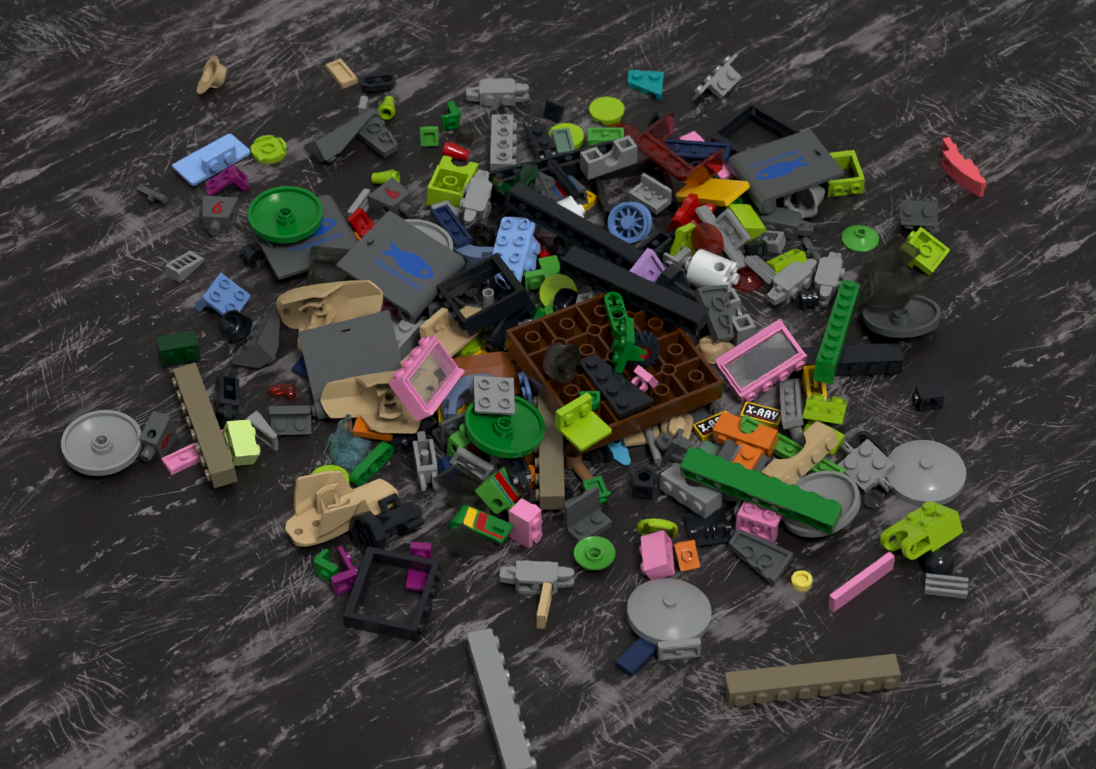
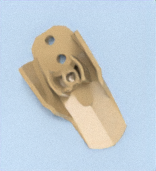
[276,280,383,351]
[320,370,438,434]
[285,471,399,547]

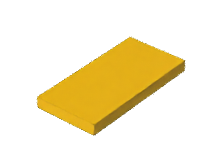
[675,177,750,207]

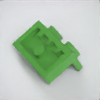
[588,128,624,146]

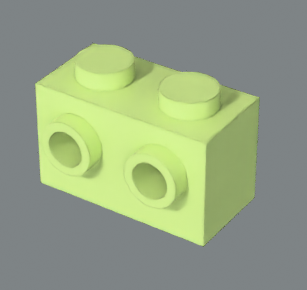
[223,419,260,466]

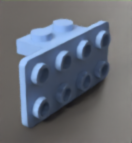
[173,134,250,186]
[485,217,540,285]

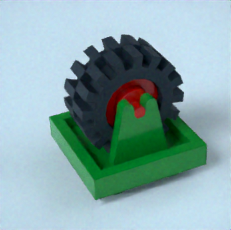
[611,317,660,373]

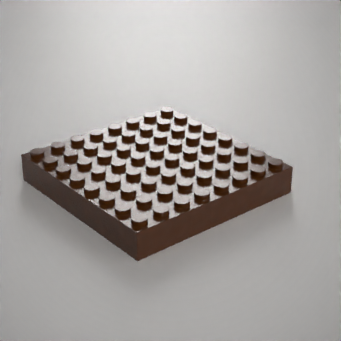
[505,293,724,454]

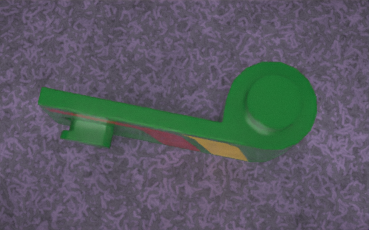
[448,505,514,544]

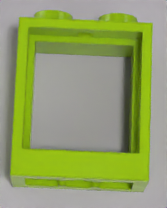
[823,150,865,197]

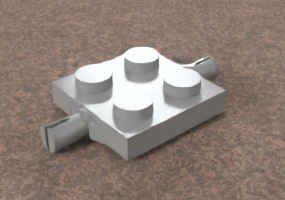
[838,439,896,494]

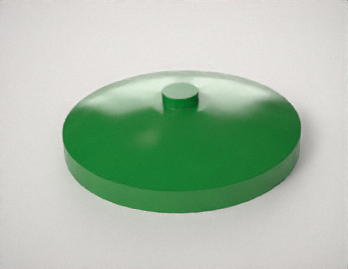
[248,186,323,243]
[464,395,545,458]

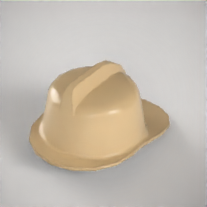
[197,56,227,94]
[696,335,740,365]
[660,413,693,440]

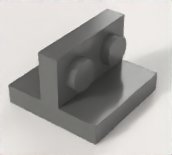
[269,405,313,435]

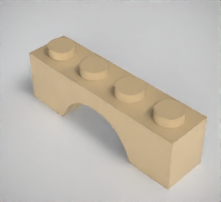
[761,421,839,485]

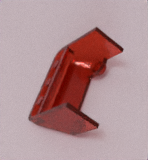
[635,111,723,186]

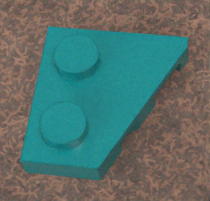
[627,70,664,100]

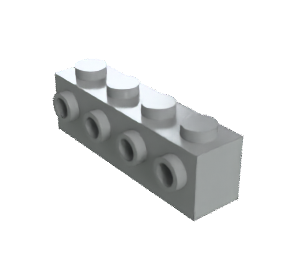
[490,114,517,171]

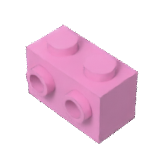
[509,498,542,549]
[639,530,675,580]

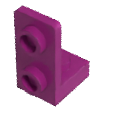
[205,164,250,196]
[406,542,433,591]
[331,546,359,596]

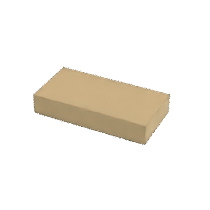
[325,59,358,89]
[537,582,552,629]

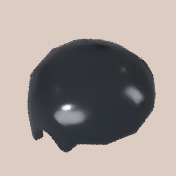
[922,547,954,576]

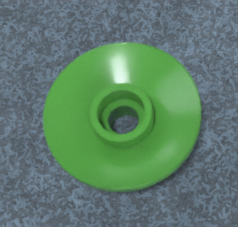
[842,225,879,253]
[574,536,615,570]

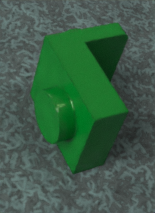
[441,101,461,131]
[581,475,612,506]
[313,549,339,583]

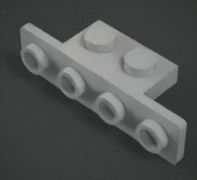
[691,53,741,101]
[695,205,751,269]

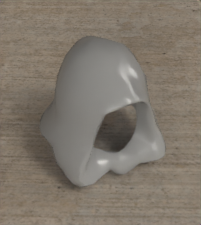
[783,185,825,219]

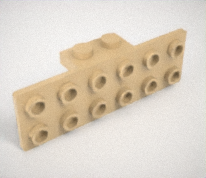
[400,306,484,374]

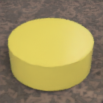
[791,571,812,592]

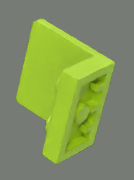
[555,392,612,452]

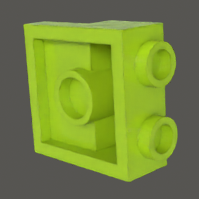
[897,227,950,276]
[803,393,848,424]

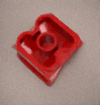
[667,193,716,233]

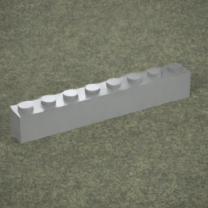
[466,628,537,769]

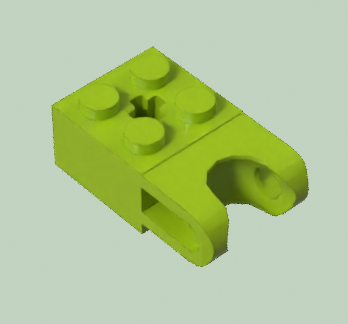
[426,155,479,207]
[880,501,963,560]

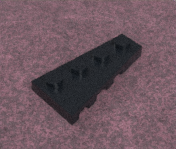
[578,354,654,420]

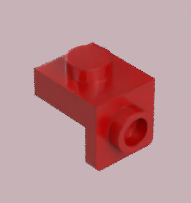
[346,207,376,238]

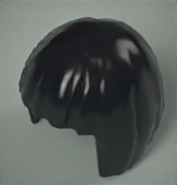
[553,288,580,312]
[219,310,253,342]

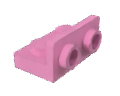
[736,501,782,544]

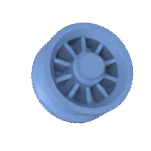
[608,202,653,244]

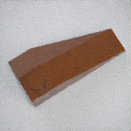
[439,351,522,397]

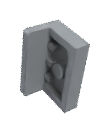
[628,173,672,215]

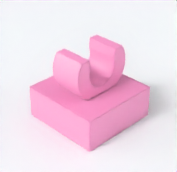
[632,365,659,392]

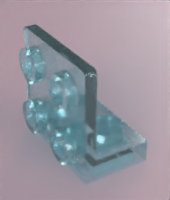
[328,414,371,474]

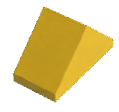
[801,364,827,400]

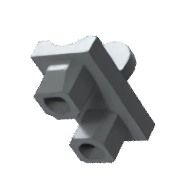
[655,428,691,464]

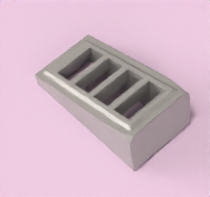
[745,231,786,254]
[165,251,205,283]
[246,411,279,451]

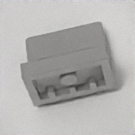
[470,376,515,415]

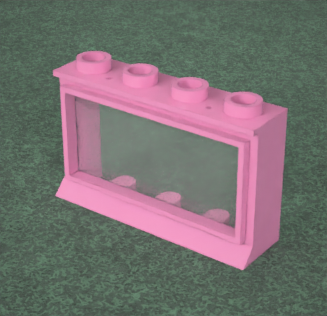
[715,318,808,404]
[389,334,465,421]

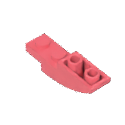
[941,137,986,197]

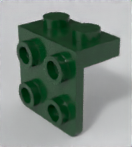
[491,163,538,197]
[157,331,201,367]

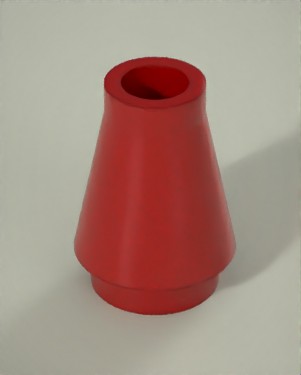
[442,142,470,161]

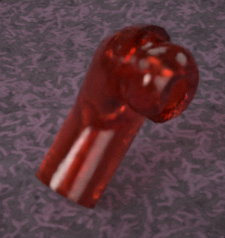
[268,383,297,398]

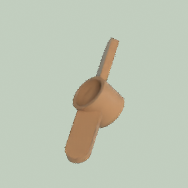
[563,437,593,481]

